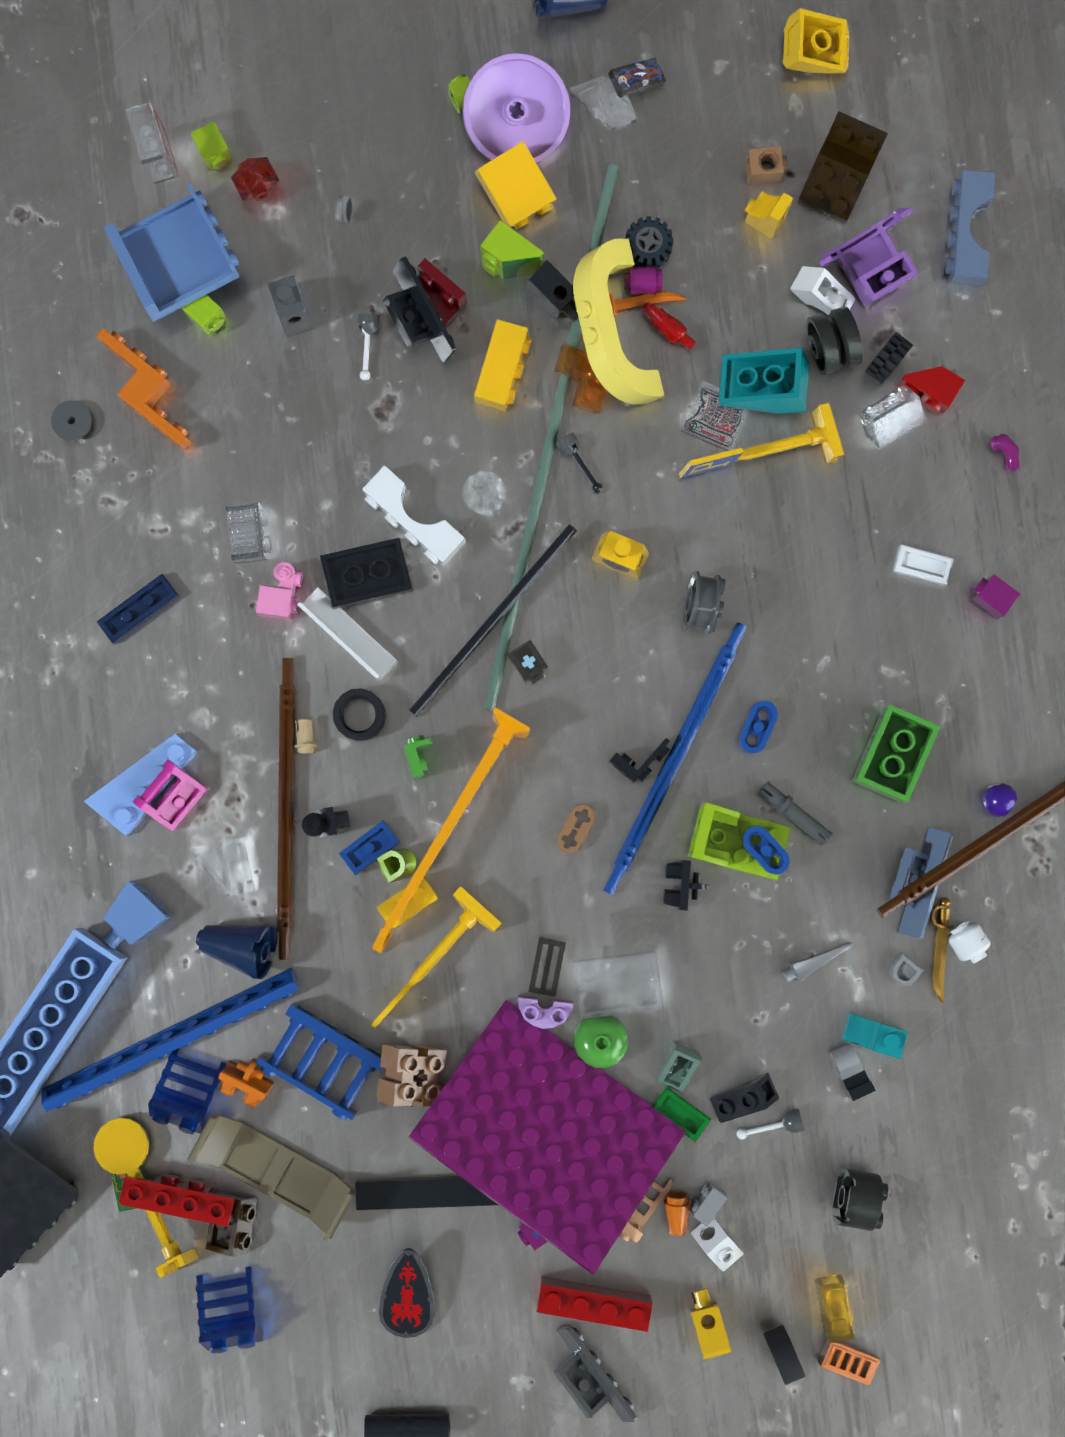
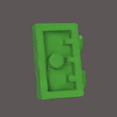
[404,735,432,780]

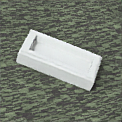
[893,544,954,586]

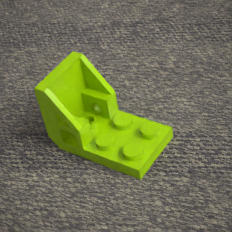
[687,802,791,880]

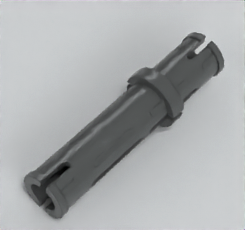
[757,781,833,846]

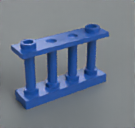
[256,1002,383,1120]

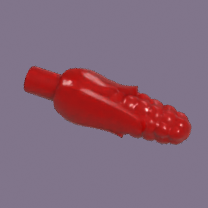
[642,303,696,350]

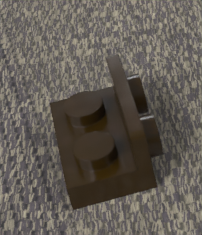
[205,1192,257,1257]

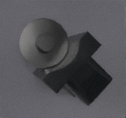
[302,807,350,838]
[663,860,709,911]

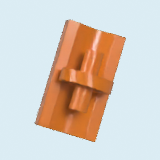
[218,1058,274,1108]

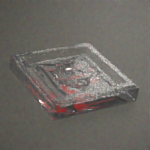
[681,381,748,451]

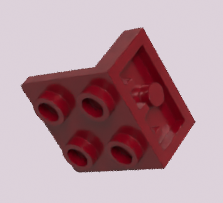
[417,258,467,341]

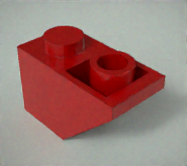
[897,366,966,414]

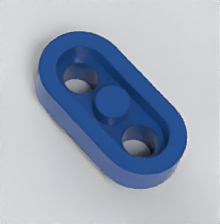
[738,701,778,754]
[742,826,790,875]

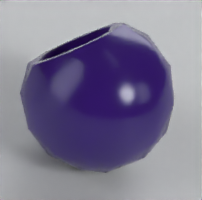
[982,783,1018,817]

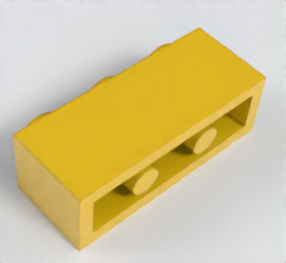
[474,319,532,412]

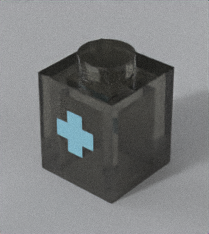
[507,639,548,685]

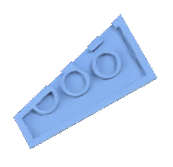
[84,734,198,836]

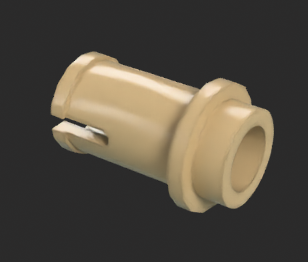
[294,719,316,754]

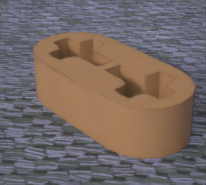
[557,805,595,853]

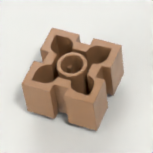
[377,1044,447,1106]

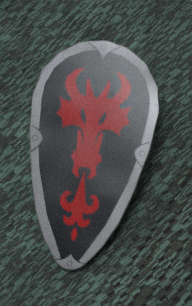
[379,1248,435,1338]

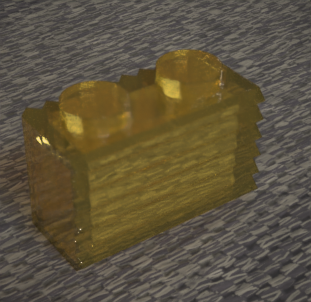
[814,1274,856,1343]

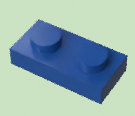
[339,820,400,875]

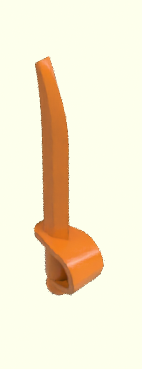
[609,292,687,317]

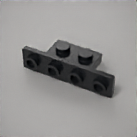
[383,256,456,362]

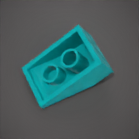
[719,347,809,414]

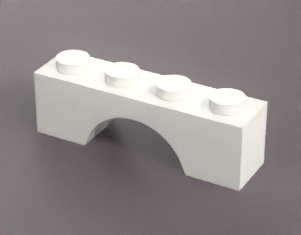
[362,465,466,566]

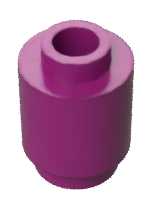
[624,266,663,295]

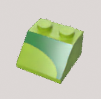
[480,220,544,279]

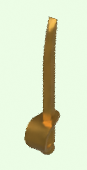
[928,897,954,1003]

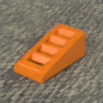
[818,1335,880,1386]

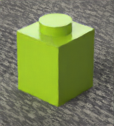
[190,121,233,171]
[181,295,226,335]

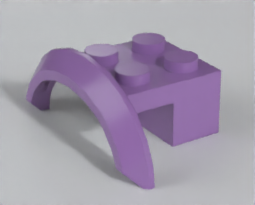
[819,208,919,307]

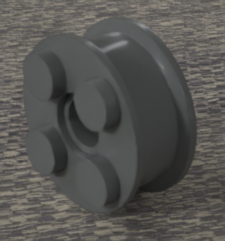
[682,571,725,634]

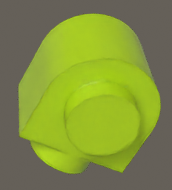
[448,74,470,114]
[377,848,416,883]

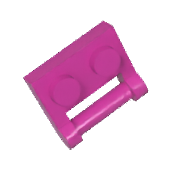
[133,759,207,831]

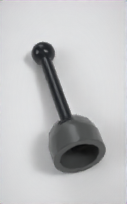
[555,432,603,493]

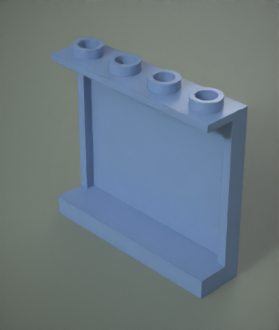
[104,183,240,322]

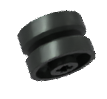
[806,306,863,376]

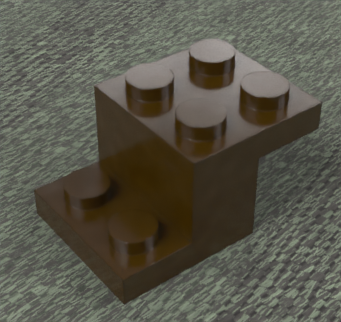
[799,111,888,221]

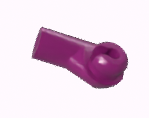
[991,434,1020,471]

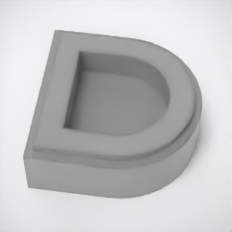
[890,952,925,986]

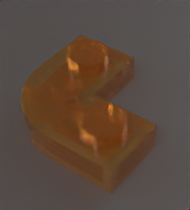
[554,344,606,414]

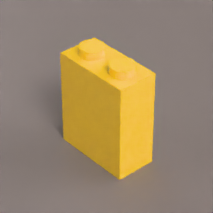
[474,141,557,230]

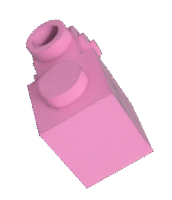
[256,562,303,620]

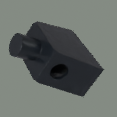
[525,260,579,322]

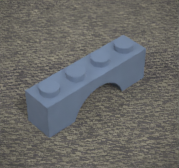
[946,170,995,286]

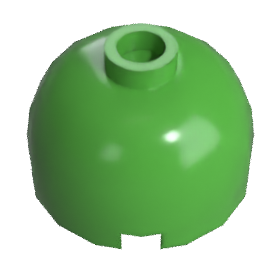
[573,1012,628,1068]

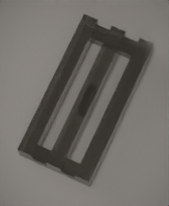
[528,937,566,997]

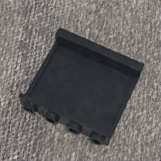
[0,1126,79,1278]

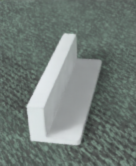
[297,587,398,681]

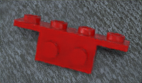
[119,1174,235,1227]

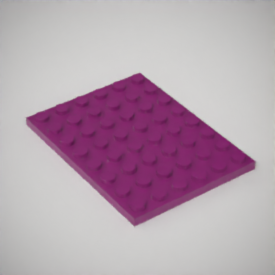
[408,1000,686,1274]

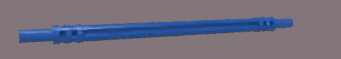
[603,622,747,895]

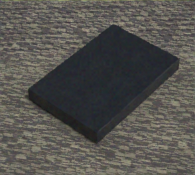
[320,538,412,609]

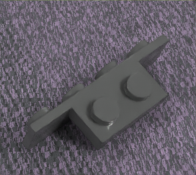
[554,1326,638,1422]

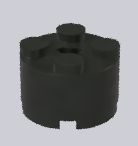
[832,1168,889,1231]

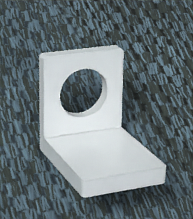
[691,1218,744,1272]

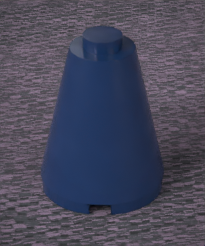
[196,924,277,979]

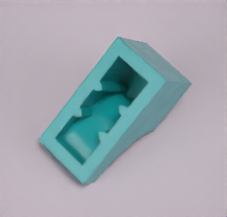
[842,1013,908,1059]

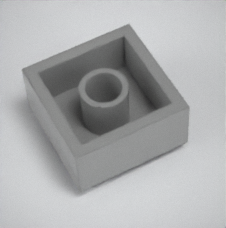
[690,1181,728,1227]

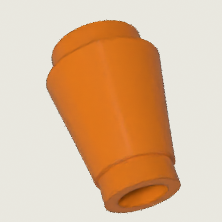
[664,1191,692,1236]

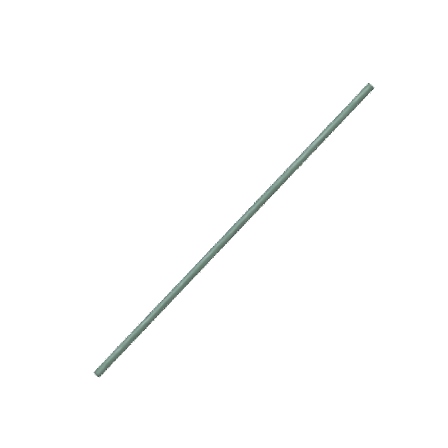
[484,164,619,712]

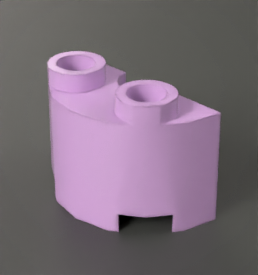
[518,995,574,1029]

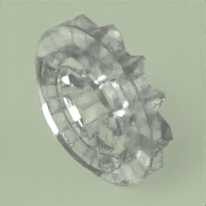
[463,471,506,514]

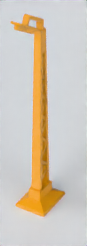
[372,707,531,954]

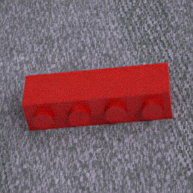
[536,1276,653,1332]

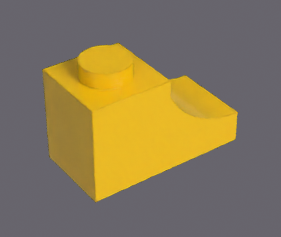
[745,191,793,239]

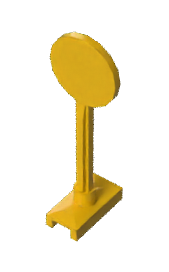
[371,886,502,1028]
[93,1118,199,1278]

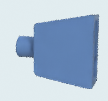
[102,881,172,949]

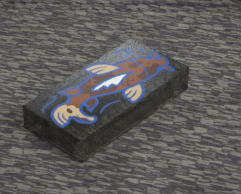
[608,57,667,98]

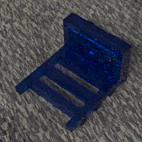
[148,1048,226,1135]
[195,1266,263,1354]

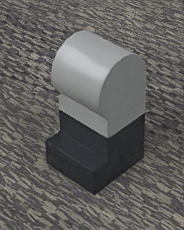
[830,1043,876,1101]

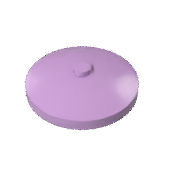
[463,53,570,163]

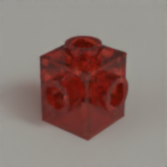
[231,157,279,201]

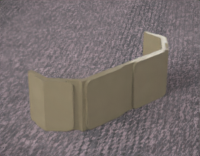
[187,1112,357,1241]

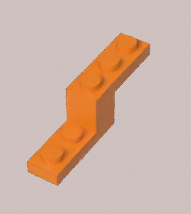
[96,328,191,451]

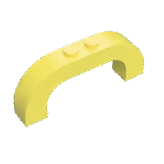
[573,239,664,404]

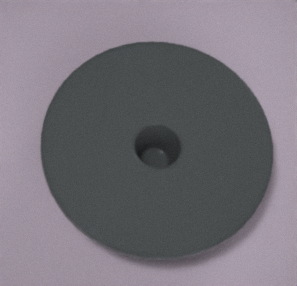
[51,400,92,441]

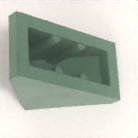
[657,1042,702,1093]

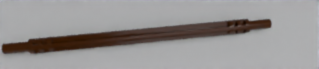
[276,658,295,960]
[877,781,1065,918]

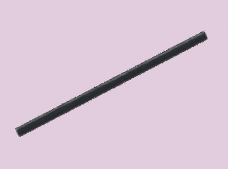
[409,524,577,717]

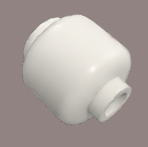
[948,920,990,963]

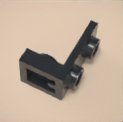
[609,738,670,783]
[710,1073,779,1123]

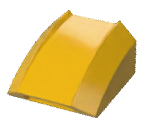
[782,8,849,74]

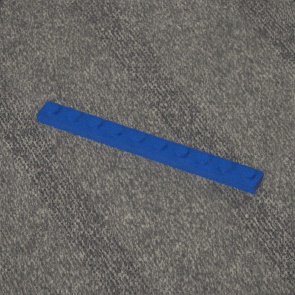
[41,968,298,1112]

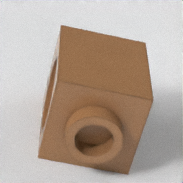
[746,146,787,185]

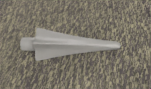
[782,942,852,982]

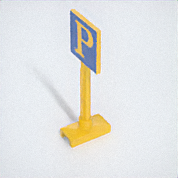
[679,403,844,479]

